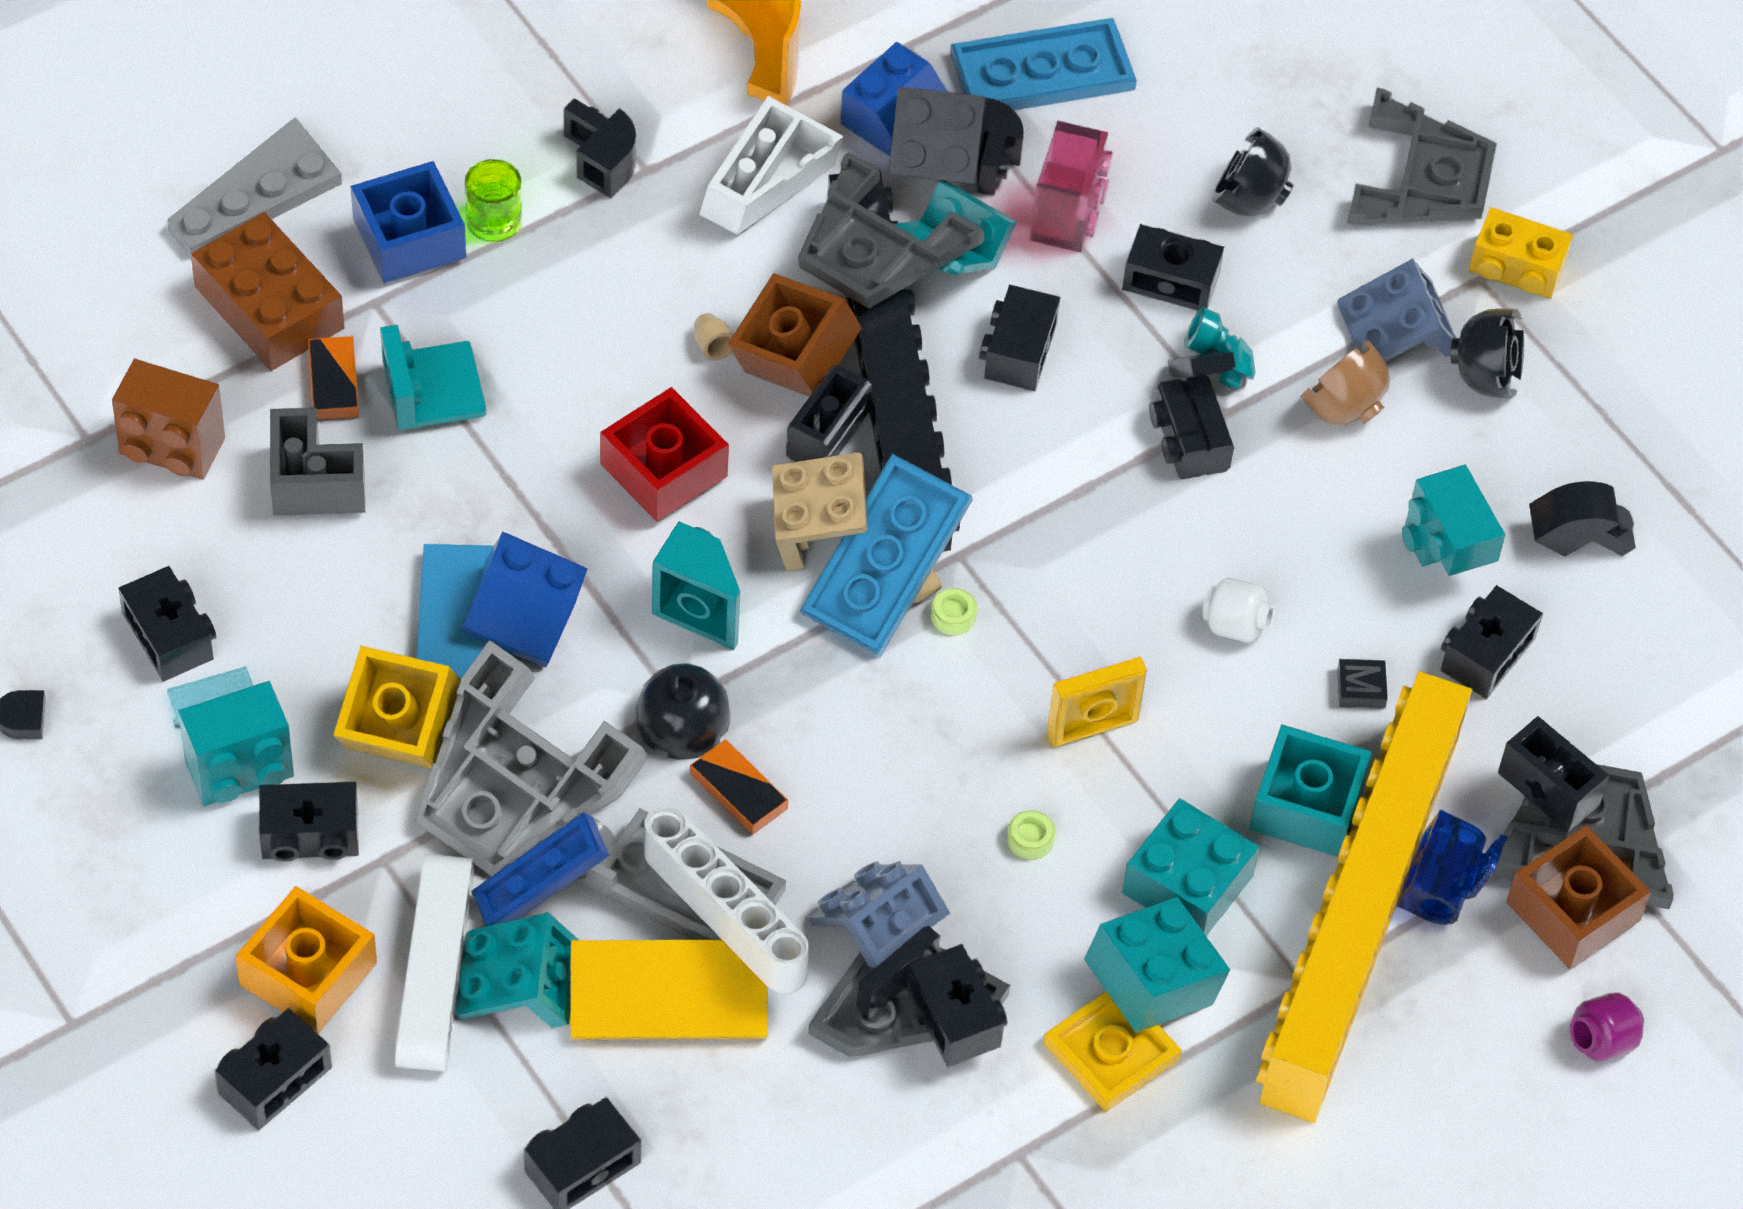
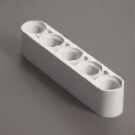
[644,807,809,993]
[395,854,474,1072]

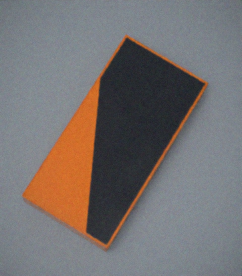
[308,336,359,420]
[690,739,788,835]

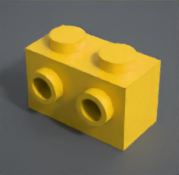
[1468,207,1574,299]

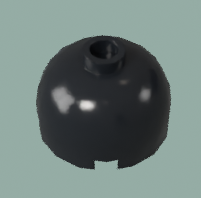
[1212,127,1294,216]
[1450,308,1524,398]
[636,663,730,760]

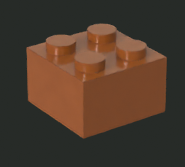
[727,273,862,396]
[112,358,225,480]
[1506,825,1651,969]

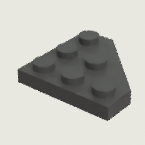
[808,946,1010,1057]

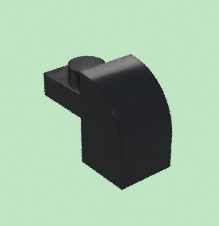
[964,93,1024,195]
[564,98,636,199]
[1529,481,1636,557]

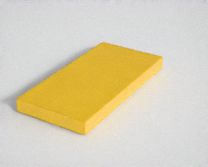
[571,940,768,1040]

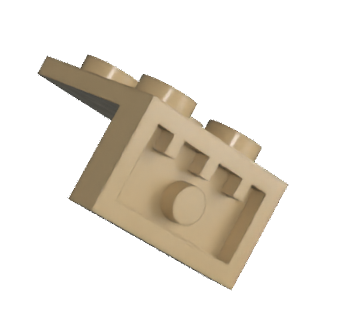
[772,453,868,571]

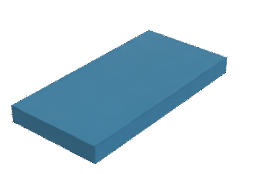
[950,18,1137,110]
[800,454,973,657]
[416,544,511,679]

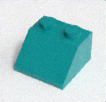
[652,521,740,650]

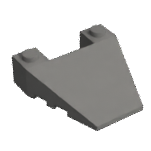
[414,640,649,877]

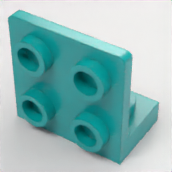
[894,181,1017,276]
[380,324,486,431]
[455,912,579,1028]

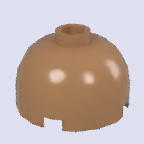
[1300,340,1390,425]

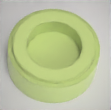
[930,588,977,635]
[1007,811,1056,860]

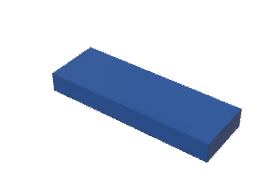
[471,812,610,926]

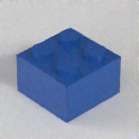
[350,161,466,284]

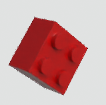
[600,386,729,522]

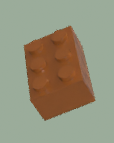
[191,212,345,371]

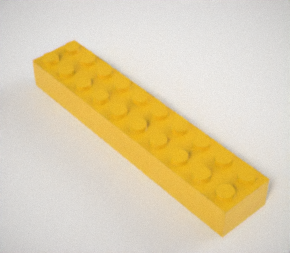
[1256,671,1472,1123]

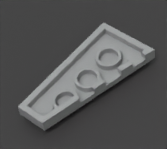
[167,117,342,258]

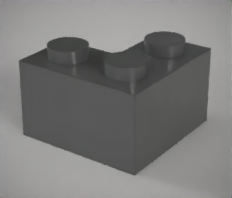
[270,408,366,515]

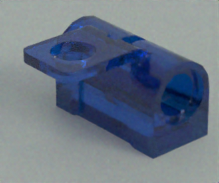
[1397,809,1507,925]

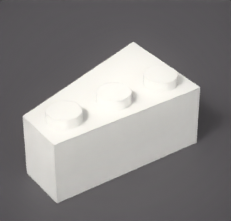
[699,96,844,235]

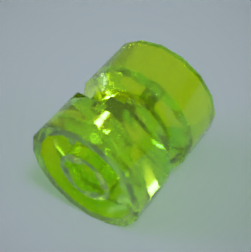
[464,159,522,242]

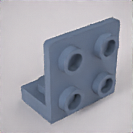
[1337,258,1456,362]
[808,862,950,967]

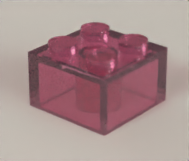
[1030,121,1113,253]

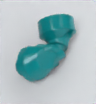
[1184,307,1256,390]

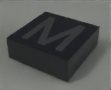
[1337,659,1388,708]

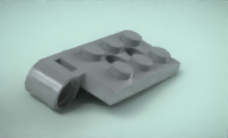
[574,808,786,940]

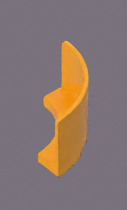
[707,0,801,106]

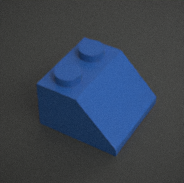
[840,41,948,156]
[460,531,588,668]

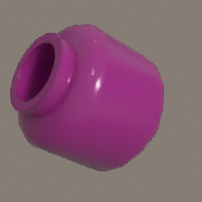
[1570,992,1644,1061]

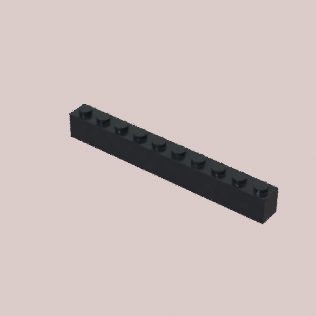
[827,170,960,551]

